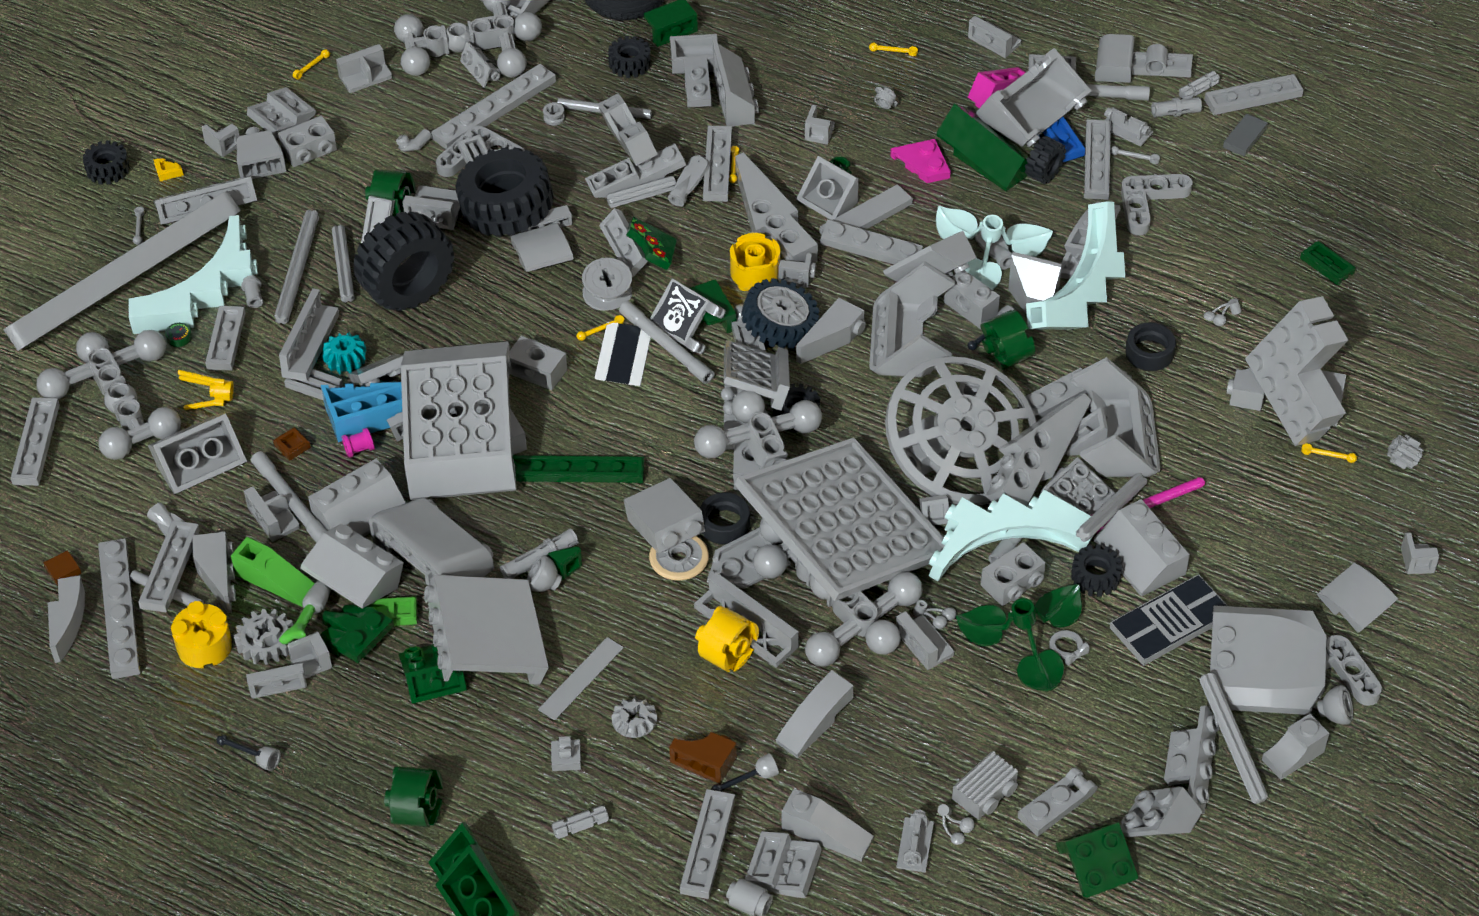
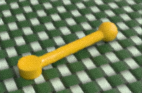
[869,42,918,56]
[293,49,330,80]
[729,146,739,183]
[576,315,624,341]
[1301,443,1357,463]

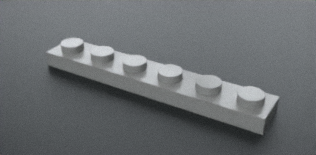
[431,64,556,149]
[98,538,140,679]

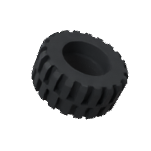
[455,147,554,237]
[354,212,454,311]

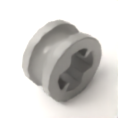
[543,102,565,126]

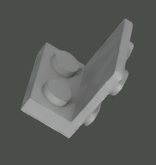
[403,186,461,230]

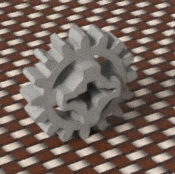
[234,609,293,665]

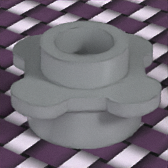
[874,87,898,109]

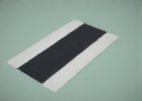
[595,322,651,386]

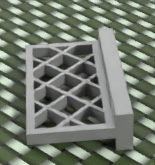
[724,340,790,410]

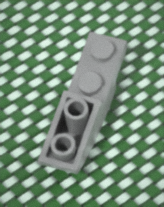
[585,144,686,198]
[1060,202,1121,279]

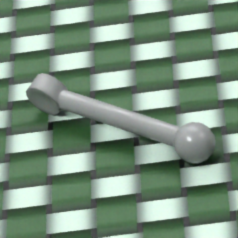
[1110,146,1160,164]
[133,207,145,245]

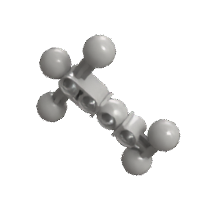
[394,0,542,78]
[36,330,181,460]
[694,390,822,544]
[753,542,923,667]

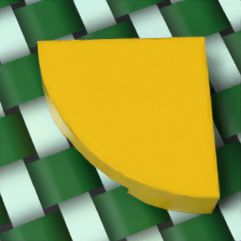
[153,158,184,181]

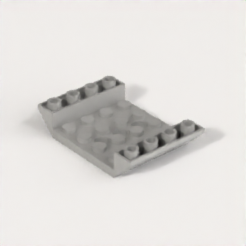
[401,342,517,500]

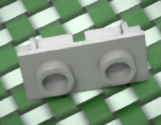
[460,41,500,88]
[1104,107,1153,147]
[896,810,934,873]

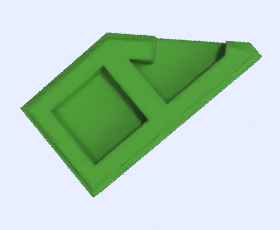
[368,597,417,626]

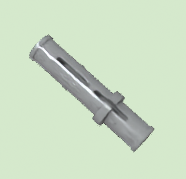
[500,528,579,579]

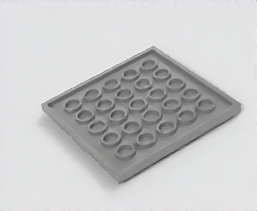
[734,437,945,601]

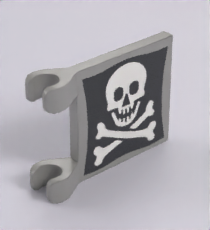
[649,278,726,354]

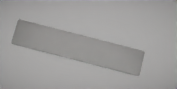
[538,637,623,720]

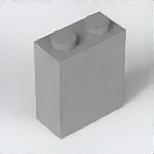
[624,478,705,554]

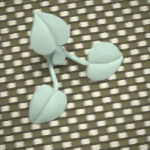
[936,206,1053,290]

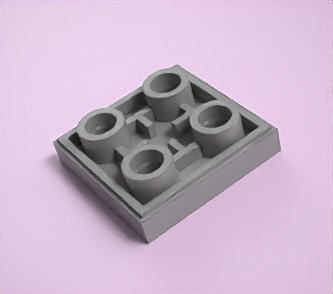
[348,354,403,387]
[1041,457,1115,515]

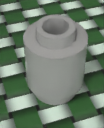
[726,878,773,916]

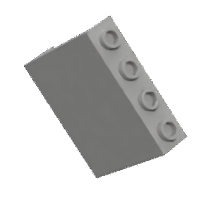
[424,575,549,685]

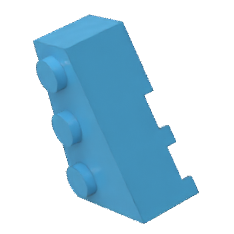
[321,382,402,442]

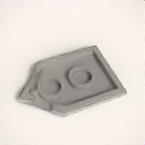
[707,527,791,589]

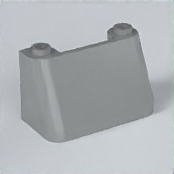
[976,48,1091,148]
[369,498,494,586]

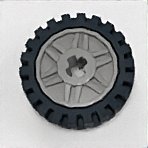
[741,278,819,349]

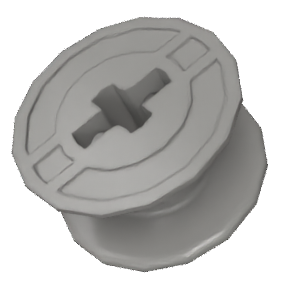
[582,258,632,311]

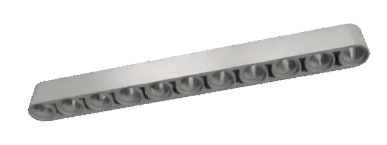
[3,190,241,351]

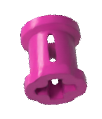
[341,428,374,458]

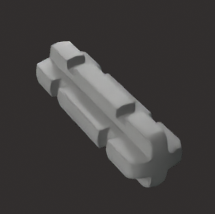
[1178,71,1220,99]
[552,805,609,839]

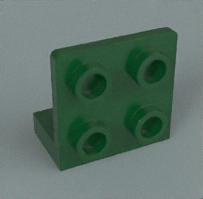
[398,643,467,704]
[1055,822,1138,898]

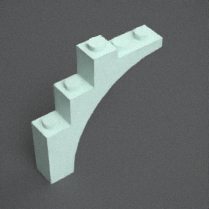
[1026,201,1125,330]
[129,215,258,334]
[929,490,1094,581]

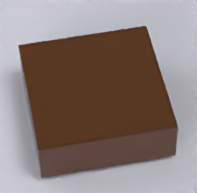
[273,427,311,461]
[43,550,82,586]

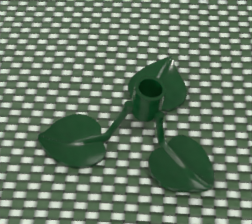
[956,584,1082,692]

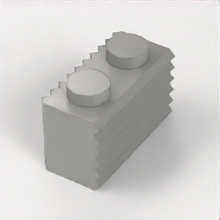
[952,751,1018,820]

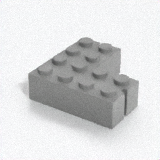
[1245,296,1348,446]

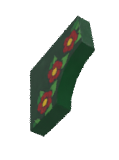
[626,216,677,270]

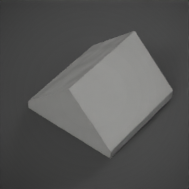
[796,156,858,220]

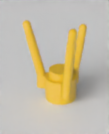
[178,370,234,410]

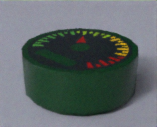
[165,322,192,347]

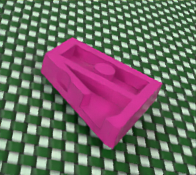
[890,139,950,183]

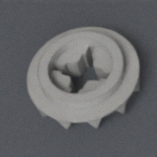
[611,696,657,738]

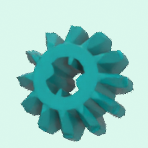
[323,332,367,375]

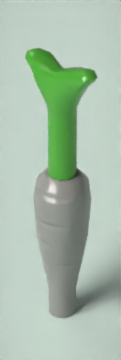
[279,580,332,644]

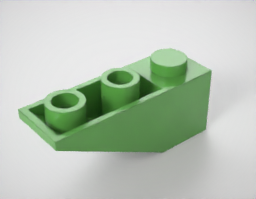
[231,537,315,607]

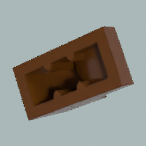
[669,732,737,784]

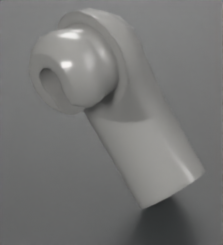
[396,129,432,152]

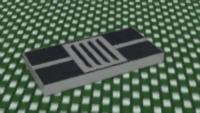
[1110,574,1227,666]

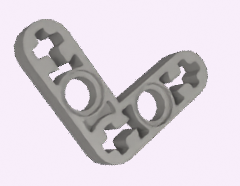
[436,126,525,177]
[1121,174,1193,236]
[1325,635,1382,706]

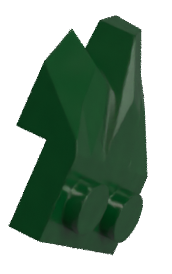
[320,605,394,663]

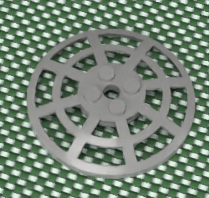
[885,356,1036,506]

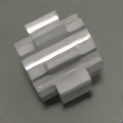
[1387,435,1423,469]

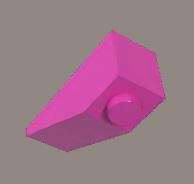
[968,67,1026,108]

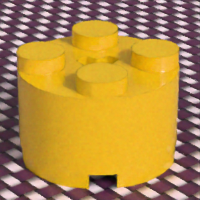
[730,233,780,291]
[171,601,232,668]
[695,605,759,672]

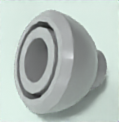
[526,555,562,592]
[1317,685,1353,725]

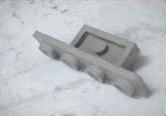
[1164,705,1219,815]

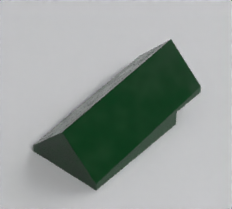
[936,103,1030,192]
[428,822,520,916]

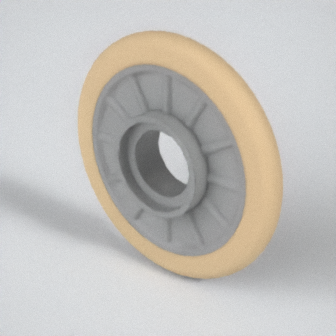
[649,536,709,581]

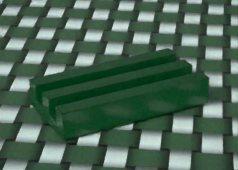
[1300,241,1356,285]

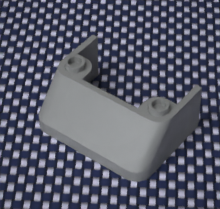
[869,261,955,377]
[1072,357,1160,477]

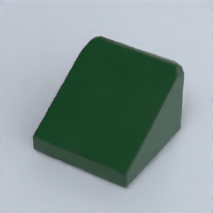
[547,547,582,580]

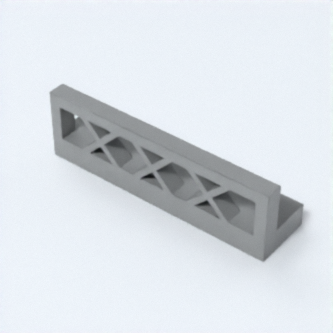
[154,176,257,225]
[279,288,339,381]
[694,572,798,668]

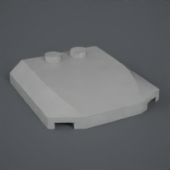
[1208,606,1326,715]

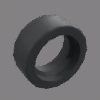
[1126,323,1176,371]
[700,492,750,545]

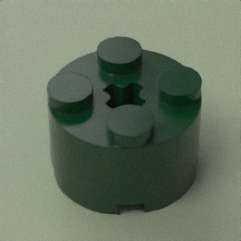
[365,169,415,217]
[980,310,1035,371]
[384,766,443,827]

